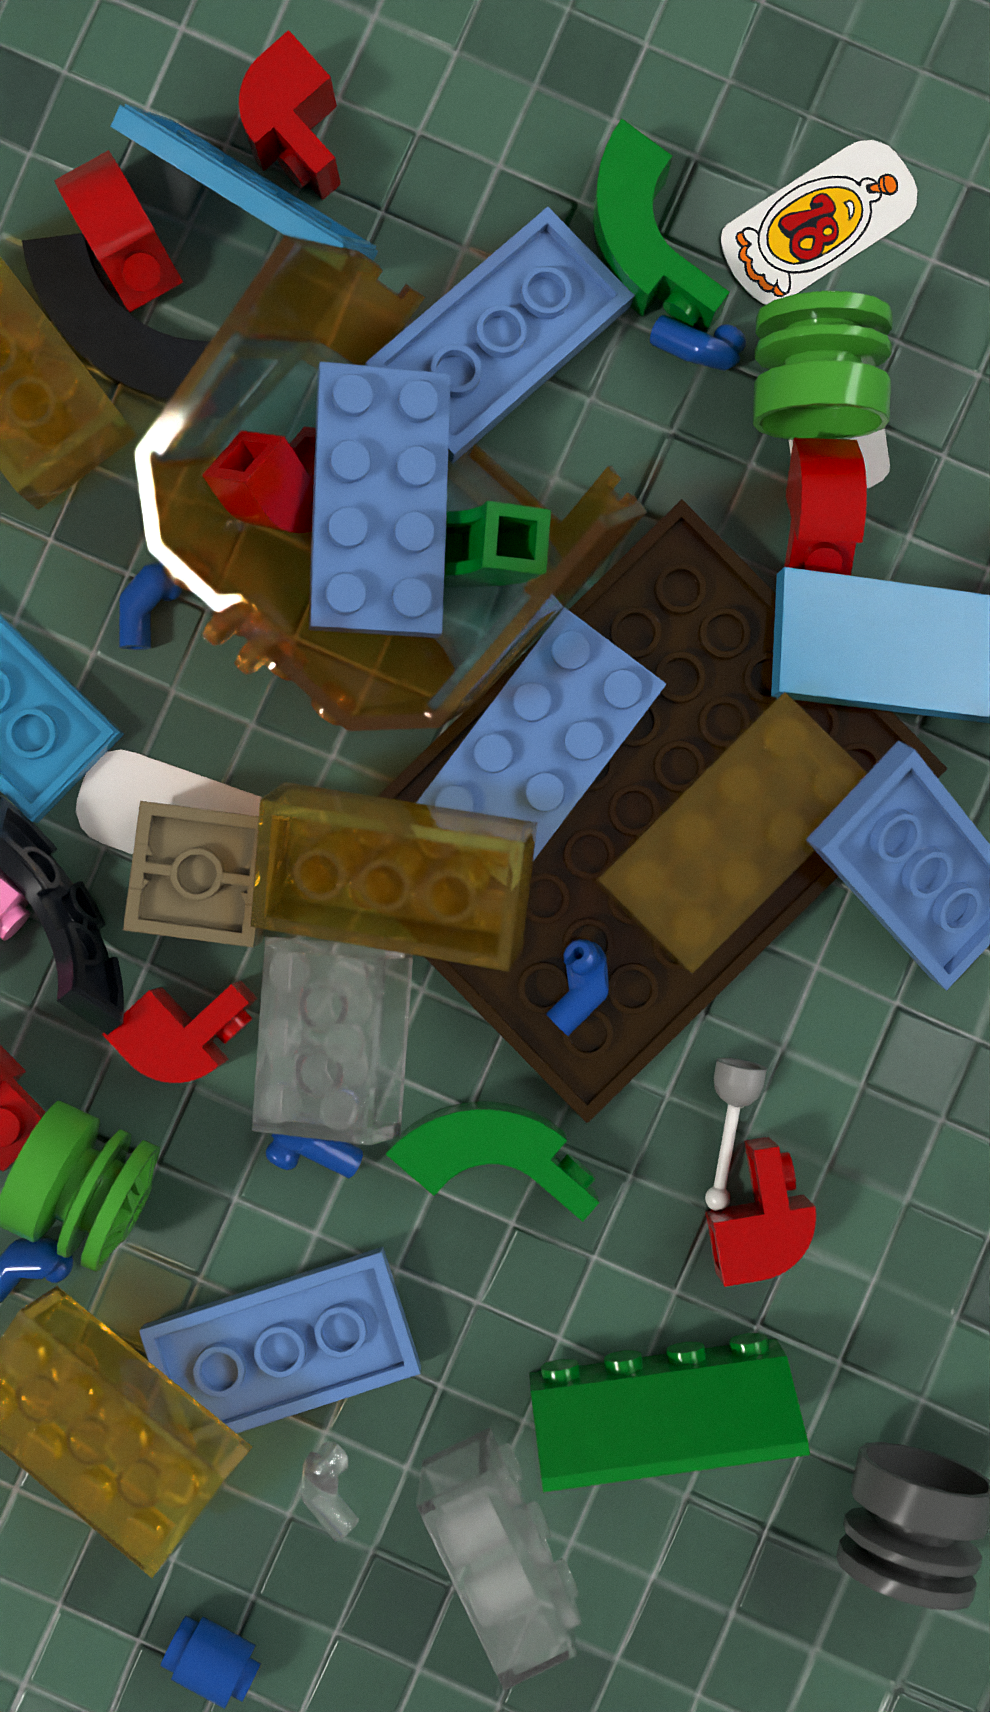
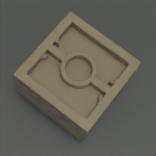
[123,801,278,947]

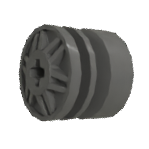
[836,1442,990,1611]

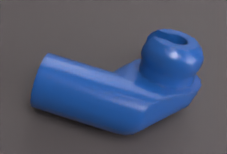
[650,315,746,371]
[119,563,183,650]
[546,939,609,1036]
[266,1125,363,1179]
[0,1238,74,1303]

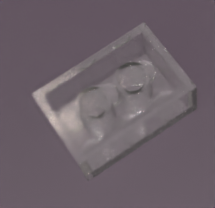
[252,936,414,1145]
[417,1428,582,1691]

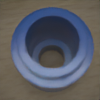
[160,1615,261,1709]

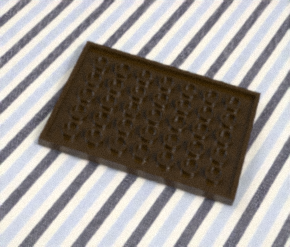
[321,499,948,1123]

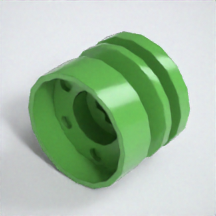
[753,291,893,440]
[0,1100,161,1272]

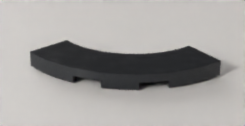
[22,233,233,409]
[0,796,124,1035]

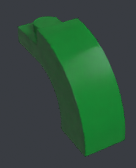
[593,118,730,334]
[444,501,551,587]
[386,1101,600,1222]

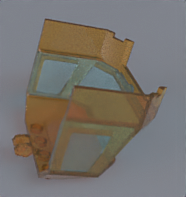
[135,235,647,731]

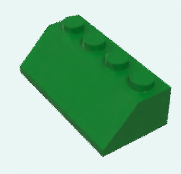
[529,1333,810,1492]

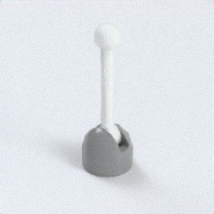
[705,1058,767,1211]

